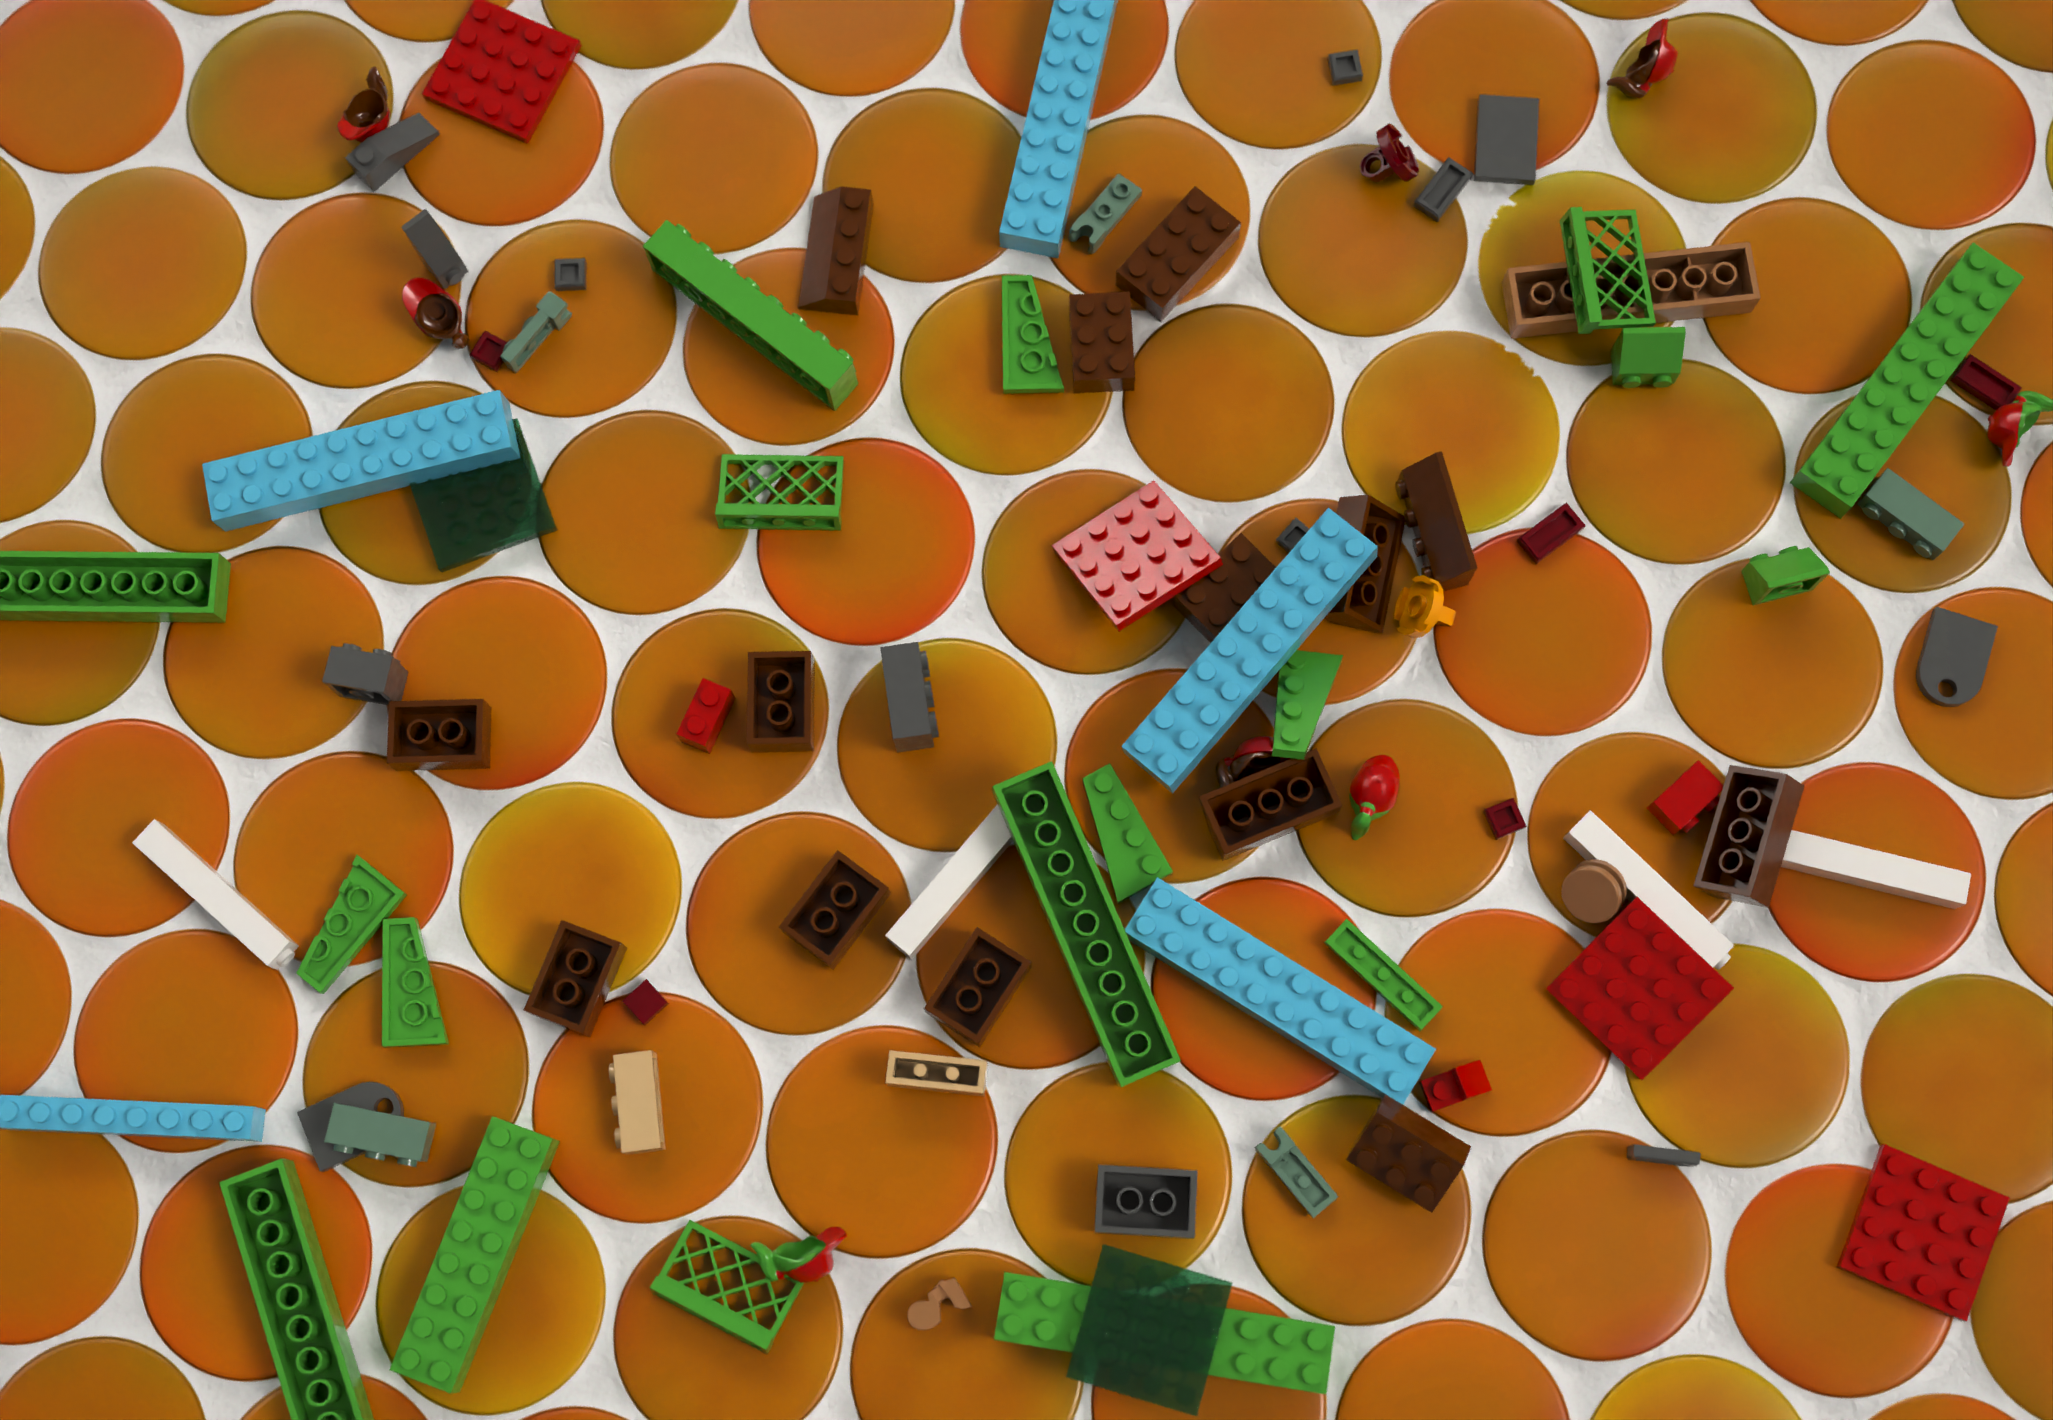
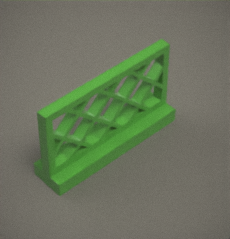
[1559,207,1656,334]
[715,454,844,531]
[650,1220,804,1354]

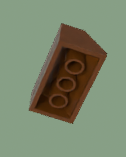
[798,187,874,315]
[1395,451,1477,591]
[1324,495,1405,633]
[1199,748,1342,861]

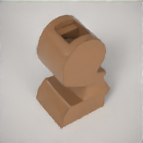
[908,1278,973,1330]

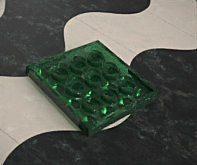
[410,418,558,573]
[1066,1244,1232,1416]

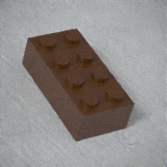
[1116,186,1241,322]
[1694,765,1804,908]

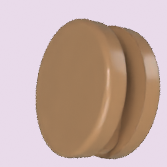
[1562,859,1627,923]

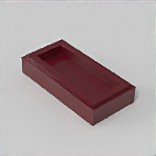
[1950,354,2022,410]
[1517,502,1586,564]

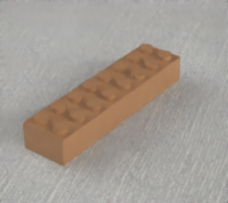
[1502,242,1761,339]

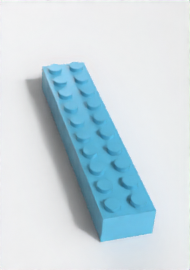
[999,0,1118,258]
[202,390,520,532]
[1121,508,1378,794]
[1125,877,1436,1104]

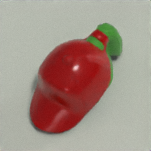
[1987,391,2053,467]
[1349,755,1400,841]
[750,1227,847,1283]

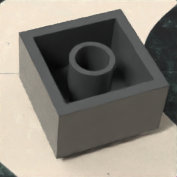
[322,643,408,705]

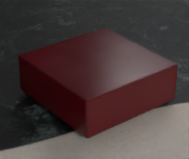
[469,330,507,372]
[1483,798,1527,840]
[623,979,669,1025]

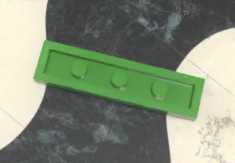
[1324,919,1443,1031]

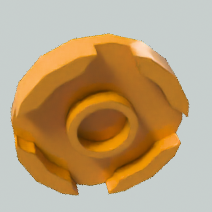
[1394,575,1456,638]

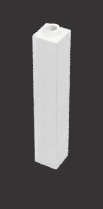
[885,804,1013,960]
[1563,810,1734,970]
[132,819,299,970]
[1781,830,1971,909]

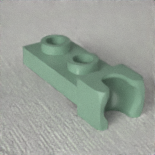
[1069,173,1142,254]
[501,291,572,373]
[1254,1126,1339,1218]

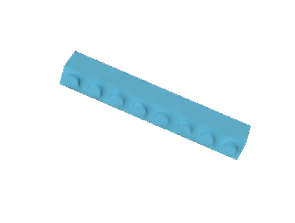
[0,1095,266,1142]

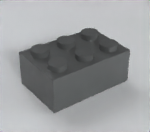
[880,642,939,753]
[1095,1165,1198,1239]

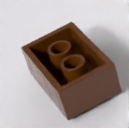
[1069,292,1135,394]
[1173,533,1276,643]
[747,651,815,752]
[387,699,492,771]
[779,850,891,970]
[524,920,627,1037]
[924,927,1032,1048]
[1346,1094,1471,1213]

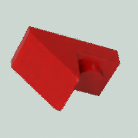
[1419,1060,1492,1113]

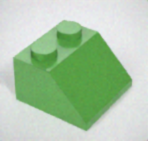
[1610,327,1686,388]
[1742,546,1830,605]

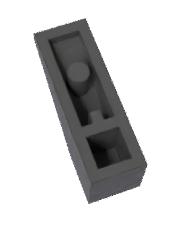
[345,113,440,192]
[401,209,469,289]

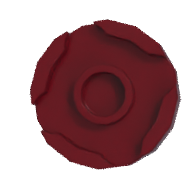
[1360,123,1419,182]

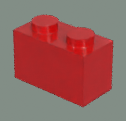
[676,678,736,754]
[1647,760,1724,835]

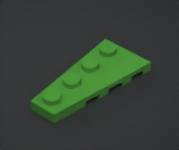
[1002,275,1064,394]
[1272,650,1343,760]
[1083,763,1173,904]
[296,855,407,995]
[382,917,449,1048]

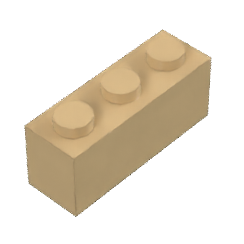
[609,1050,666,1155]
[886,1050,988,1097]

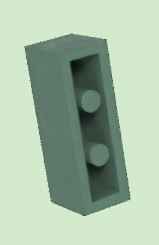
[1857,468,1964,560]
[324,1103,437,1167]

